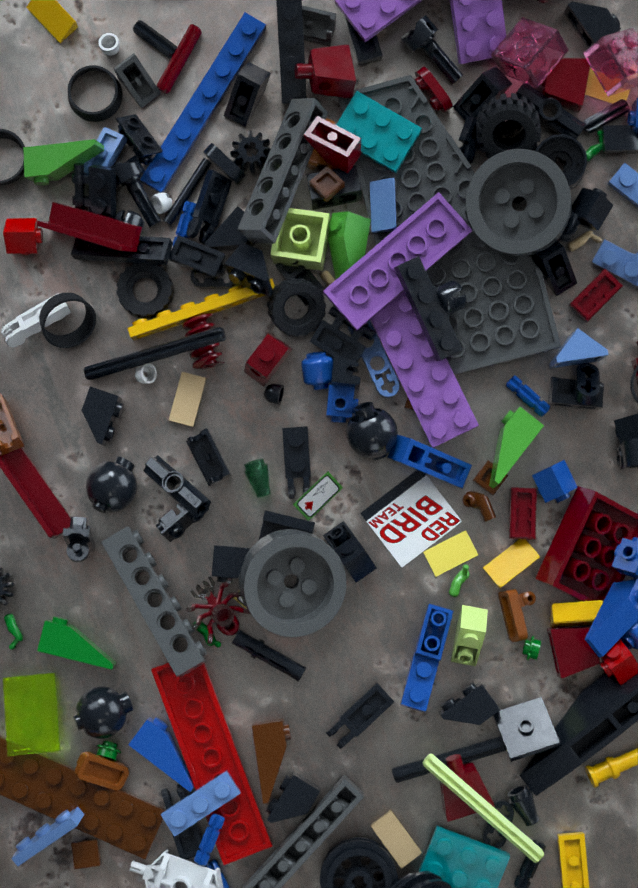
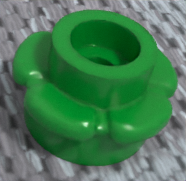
[522,636,541,661]
[96,740,121,761]

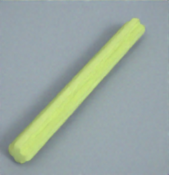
[422,754,544,863]

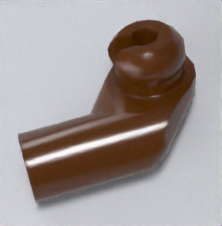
[462,491,496,522]

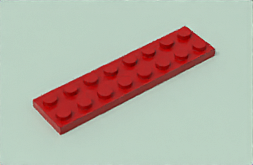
[151,662,273,865]

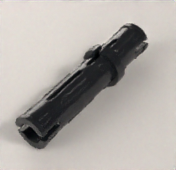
[231,629,306,682]

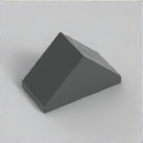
[114,53,161,108]

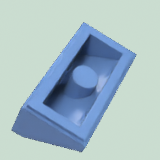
[370,178,397,233]

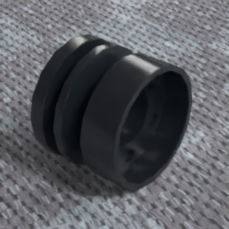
[535,134,587,190]

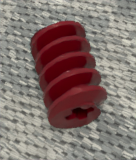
[182,313,225,369]

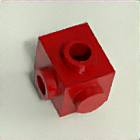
[3,218,43,255]
[600,639,638,685]

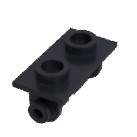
[116,114,163,165]
[156,503,204,542]

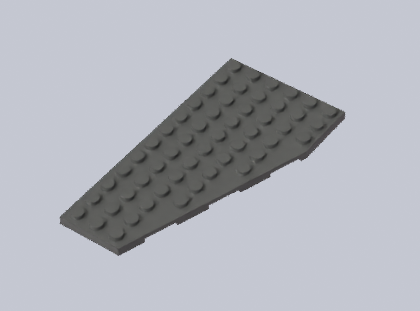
[338,75,561,375]

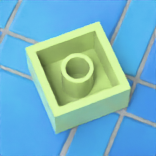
[270,208,331,271]

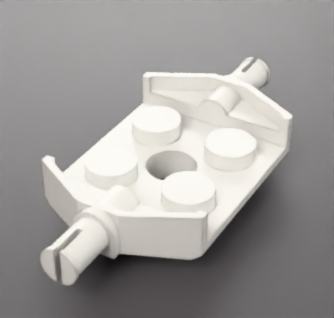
[129,849,224,888]

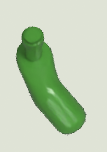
[449,564,470,597]

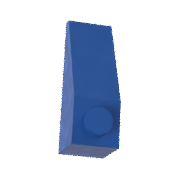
[387,435,472,489]
[585,579,638,657]
[128,717,194,792]

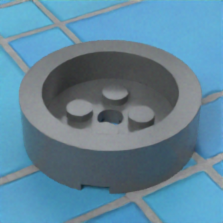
[466,149,572,256]
[239,529,346,637]

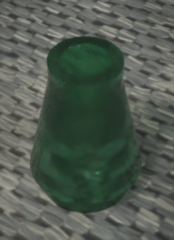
[243,458,271,498]

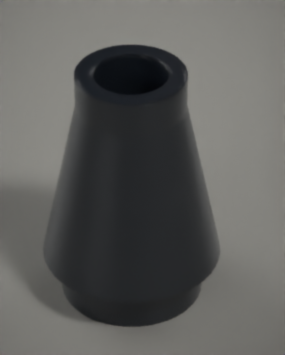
[508,785,540,826]

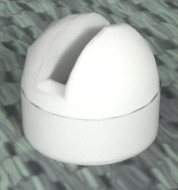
[99,33,120,56]
[151,192,173,214]
[135,363,157,384]

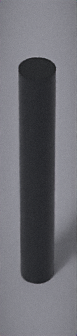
[163,158,212,226]

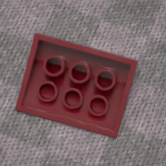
[535,486,638,601]

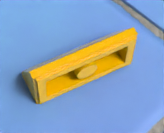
[26,0,78,44]
[483,539,540,588]
[550,600,603,628]

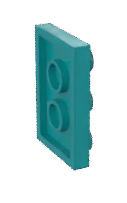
[336,91,422,174]
[419,826,510,888]

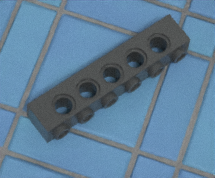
[237,98,328,244]
[101,526,207,677]
[241,774,364,888]

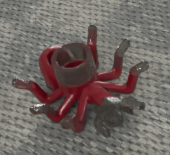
[186,576,250,644]

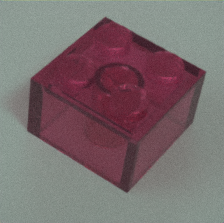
[491,17,569,88]
[583,27,638,97]

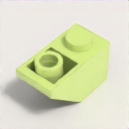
[451,605,488,666]

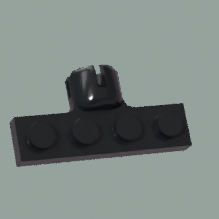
[71,210,173,265]
[394,256,467,361]

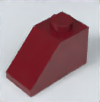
[304,116,361,173]

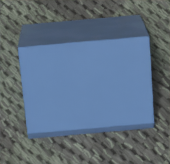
[549,328,608,369]

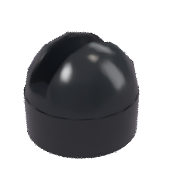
[264,384,284,405]

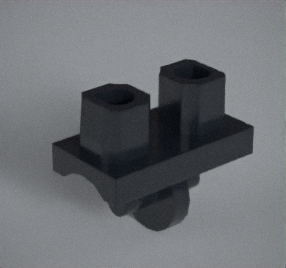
[63,516,95,562]

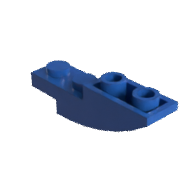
[400,604,454,713]

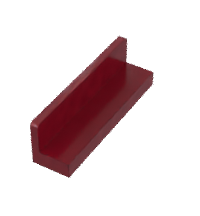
[37,202,142,252]
[0,447,71,539]

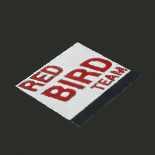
[360,470,462,567]

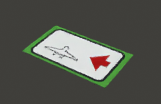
[293,471,343,521]

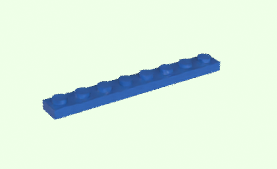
[140,12,266,193]

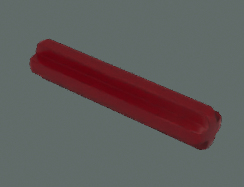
[157,24,202,94]

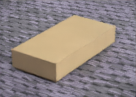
[169,372,207,427]
[370,809,422,869]

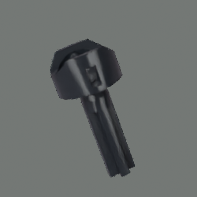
[401,15,463,84]
[111,155,161,228]

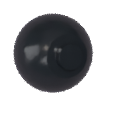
[346,402,398,460]
[86,456,137,513]
[73,686,133,739]

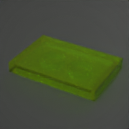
[3,673,61,757]

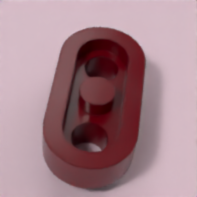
[414,66,453,113]

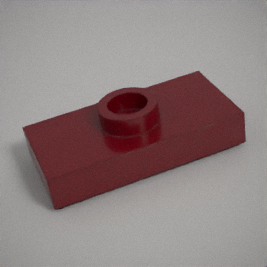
[569,269,623,323]
[509,487,537,540]

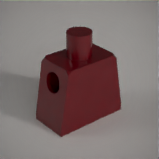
[295,45,356,98]
[529,58,591,113]
[244,334,293,387]
[547,627,600,678]
[439,754,495,822]

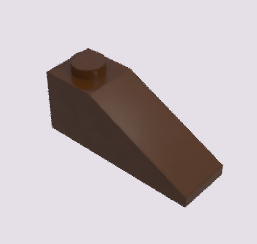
[252,718,291,804]

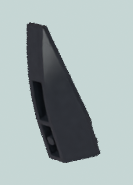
[519,672,638,796]

